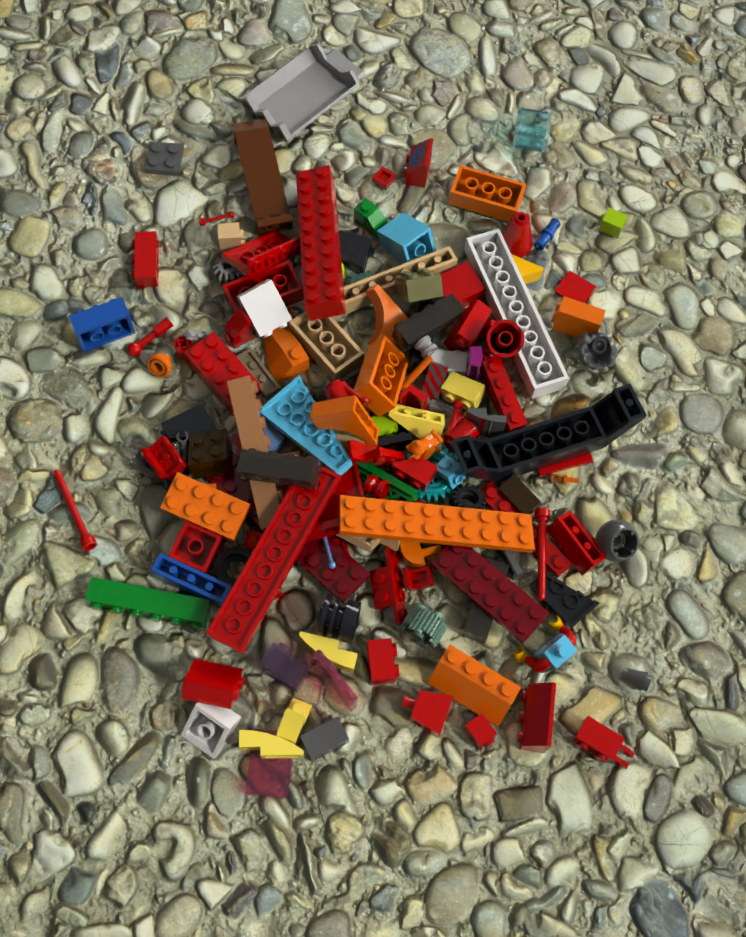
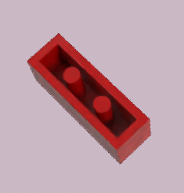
[131,231,159,287]
[547,510,606,576]

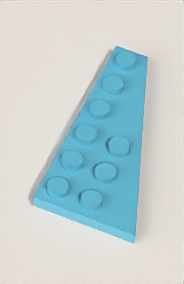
[260,375,353,476]

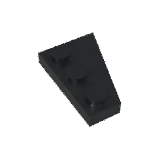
[529,572,600,630]

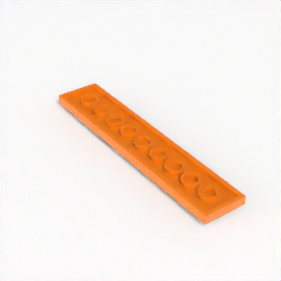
[339,495,535,553]

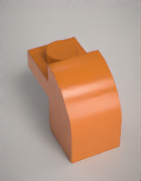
[398,541,442,569]

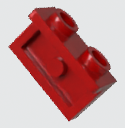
[397,384,429,410]
[141,436,187,481]

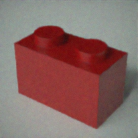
[367,638,400,686]

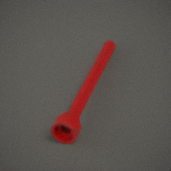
[53,470,97,551]
[534,508,550,601]

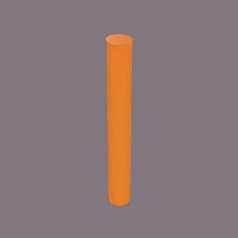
[401,355,433,390]

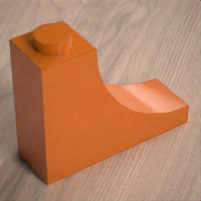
[366,284,414,346]
[310,395,379,446]

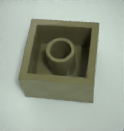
[394,268,443,303]

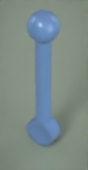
[322,537,336,569]

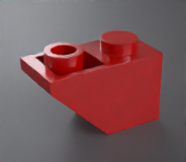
[391,457,438,492]

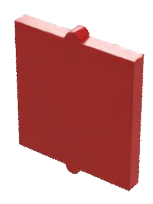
[554,271,596,303]

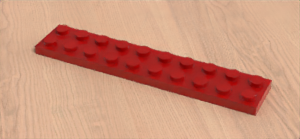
[206,459,342,654]

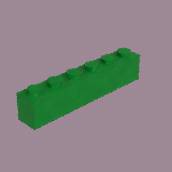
[85,577,212,630]

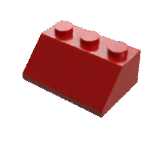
[517,682,556,753]

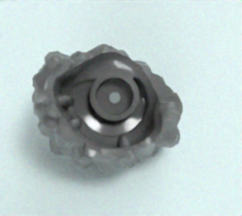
[576,331,618,370]

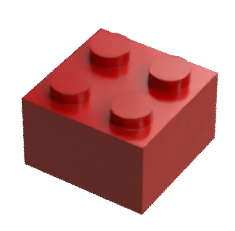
[168,520,223,574]

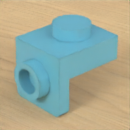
[435,455,466,489]

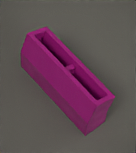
[466,346,483,381]

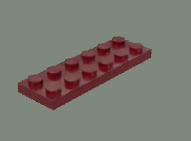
[430,545,549,644]

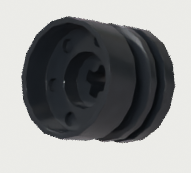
[317,594,362,644]

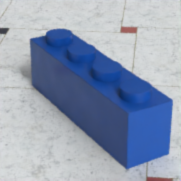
[151,553,232,608]

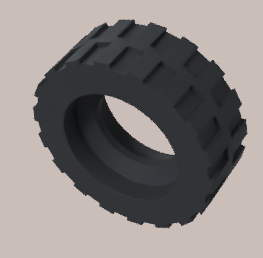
[214,546,252,587]

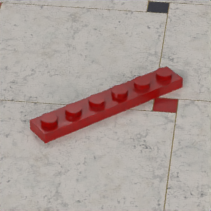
[480,481,573,578]

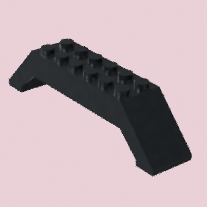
[451,384,647,482]

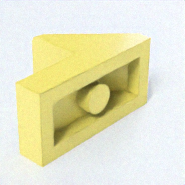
[276,698,312,744]

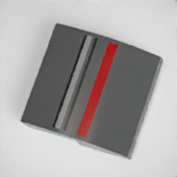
[465,408,506,438]

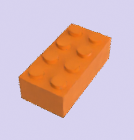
[448,165,526,222]
[354,335,410,417]
[160,472,251,544]

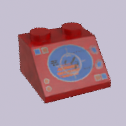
[403,138,434,188]

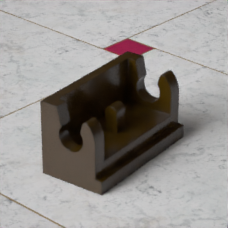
[499,474,541,514]

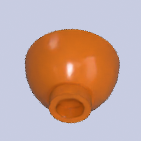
[147,353,172,378]

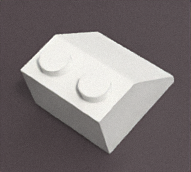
[181,702,241,759]

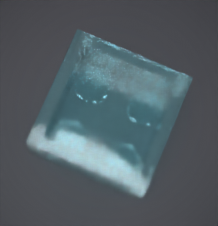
[512,107,552,152]

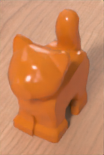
[406,429,443,460]

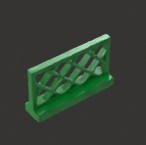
[356,461,419,502]

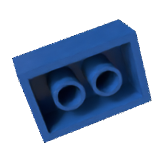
[69,297,135,352]

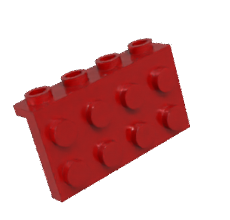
[222,230,301,277]

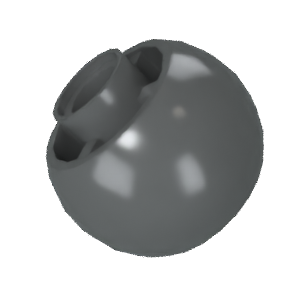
[595,519,639,562]

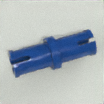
[534,218,561,251]

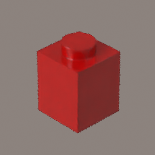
[463,713,497,749]

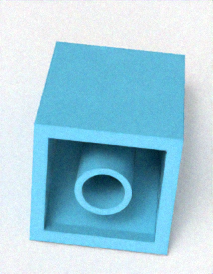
[377,212,436,265]

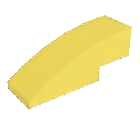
[299,631,358,674]
[239,730,304,759]

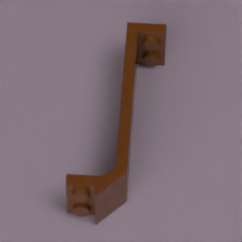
[231,118,293,236]

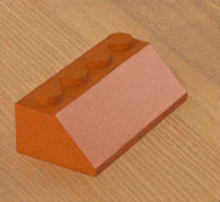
[427,644,521,727]

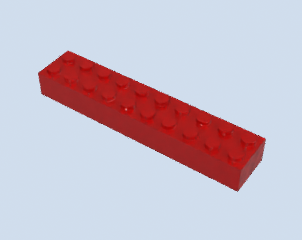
[296,165,346,321]

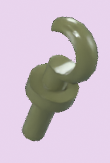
[589,368,615,387]

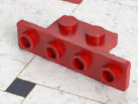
[347,440,405,468]
[370,546,408,625]

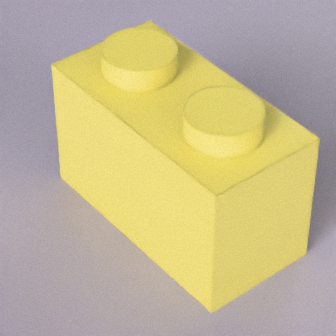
[441,371,486,410]

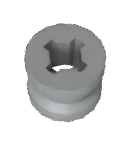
[414,335,438,359]

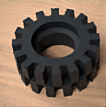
[449,483,486,509]

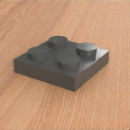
[145,141,184,176]

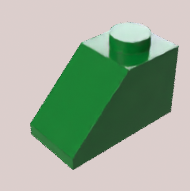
[354,198,388,240]

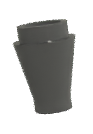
[620,667,653,691]

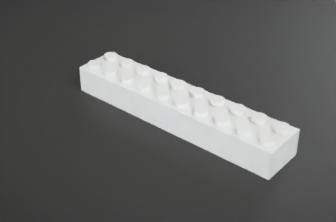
[464,229,569,399]

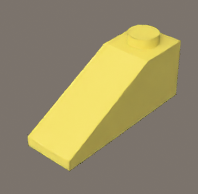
[388,404,445,439]

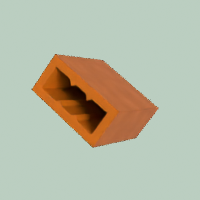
[551,296,606,338]

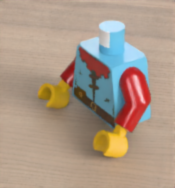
[513,615,577,673]

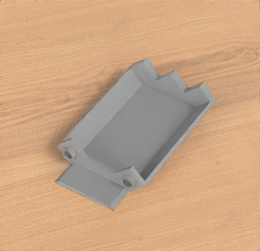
[239,43,365,142]

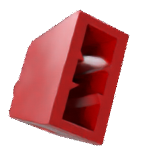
[401,690,453,738]

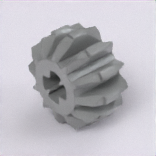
[212,256,243,284]

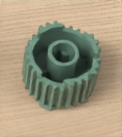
[400,603,447,648]

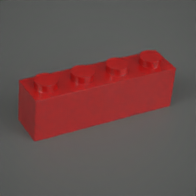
[479,356,528,433]

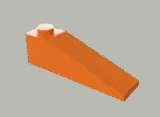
[263,326,310,384]

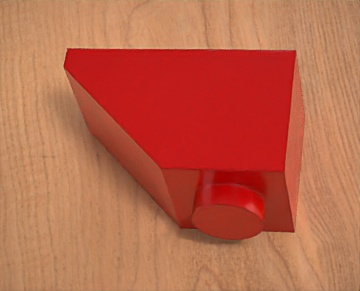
[224,307,254,349]

